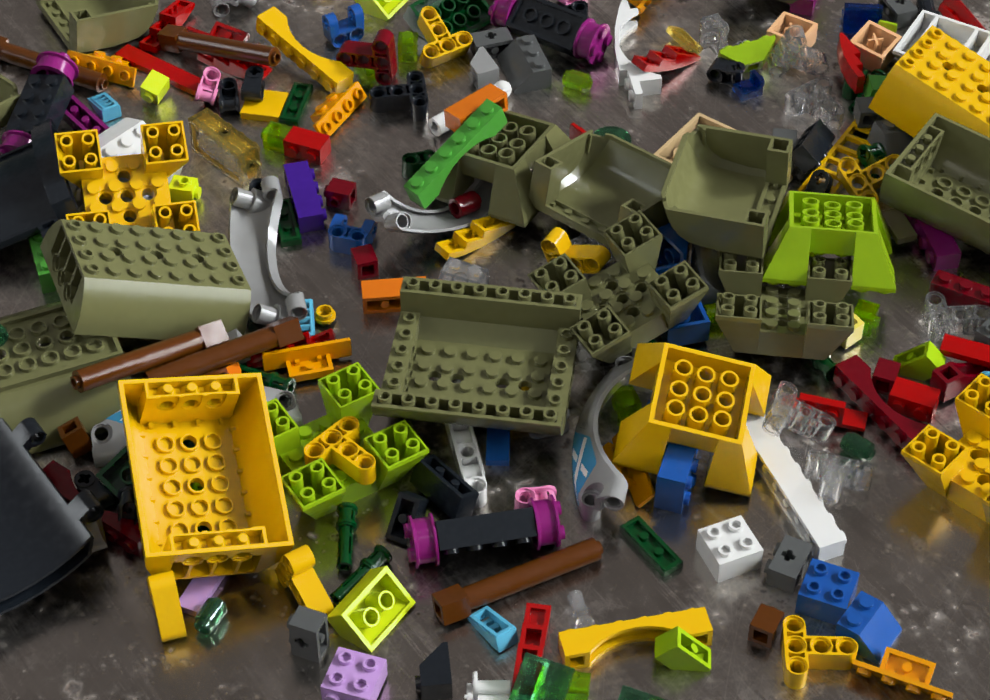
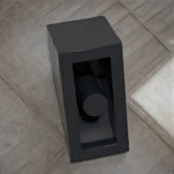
[385,491,430,545]
[415,642,453,700]

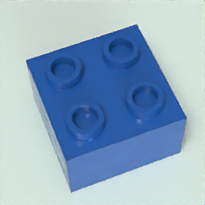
[654,442,699,514]
[795,558,860,625]

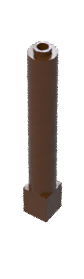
[157,24,281,67]
[0,36,109,93]
[141,316,304,379]
[70,319,230,393]
[431,537,603,626]

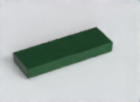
[279,82,314,127]
[277,198,302,248]
[619,515,683,578]

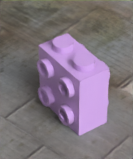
[320,647,388,700]

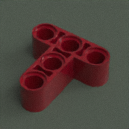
[336,29,398,86]

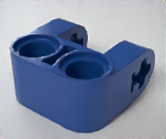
[322,3,364,48]
[328,213,378,255]

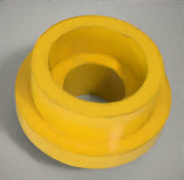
[314,305,336,325]

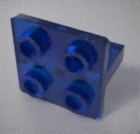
[842,3,883,36]

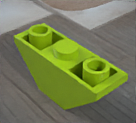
[718,35,776,74]

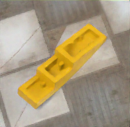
[434,216,515,261]

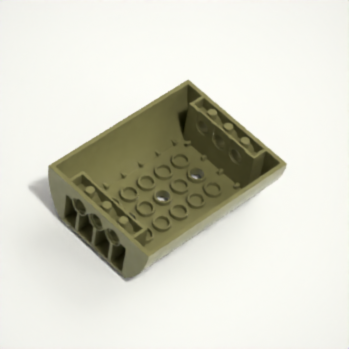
[879,113,990,254]
[40,219,251,340]

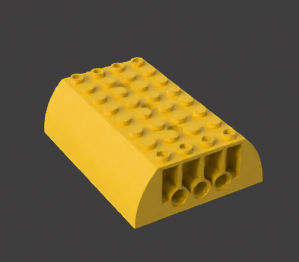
[868,25,990,138]
[117,372,294,580]

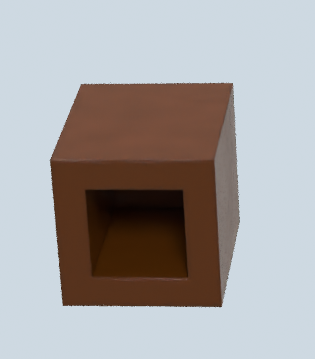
[57,416,93,459]
[748,603,785,649]

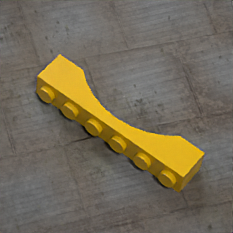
[256,6,354,94]
[558,607,713,671]

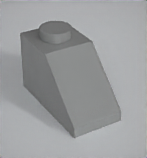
[468,46,499,90]

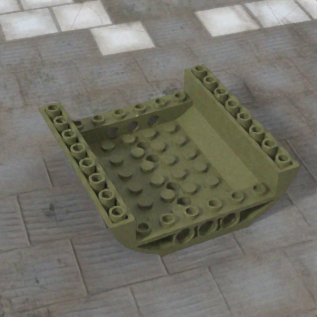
[371,276,583,436]
[0,300,131,454]

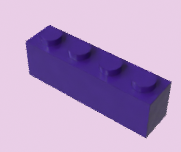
[283,161,327,234]

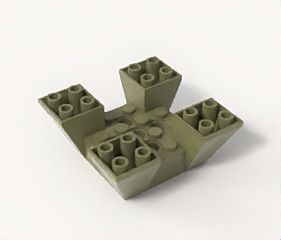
[435,110,571,228]
[527,210,709,364]
[715,251,854,360]

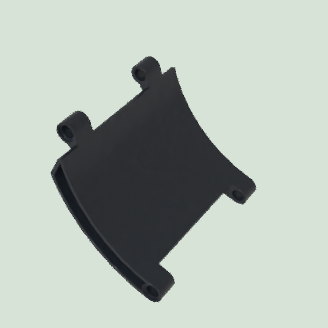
[0,118,80,250]
[0,417,105,615]

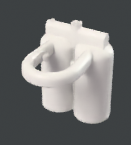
[464,671,511,700]

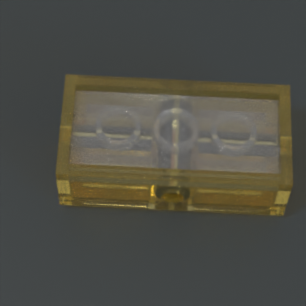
[188,108,262,188]

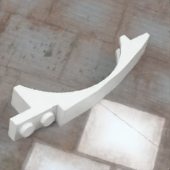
[614,0,662,110]

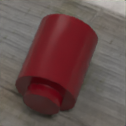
[449,191,482,219]

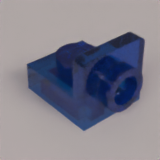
[732,69,765,101]

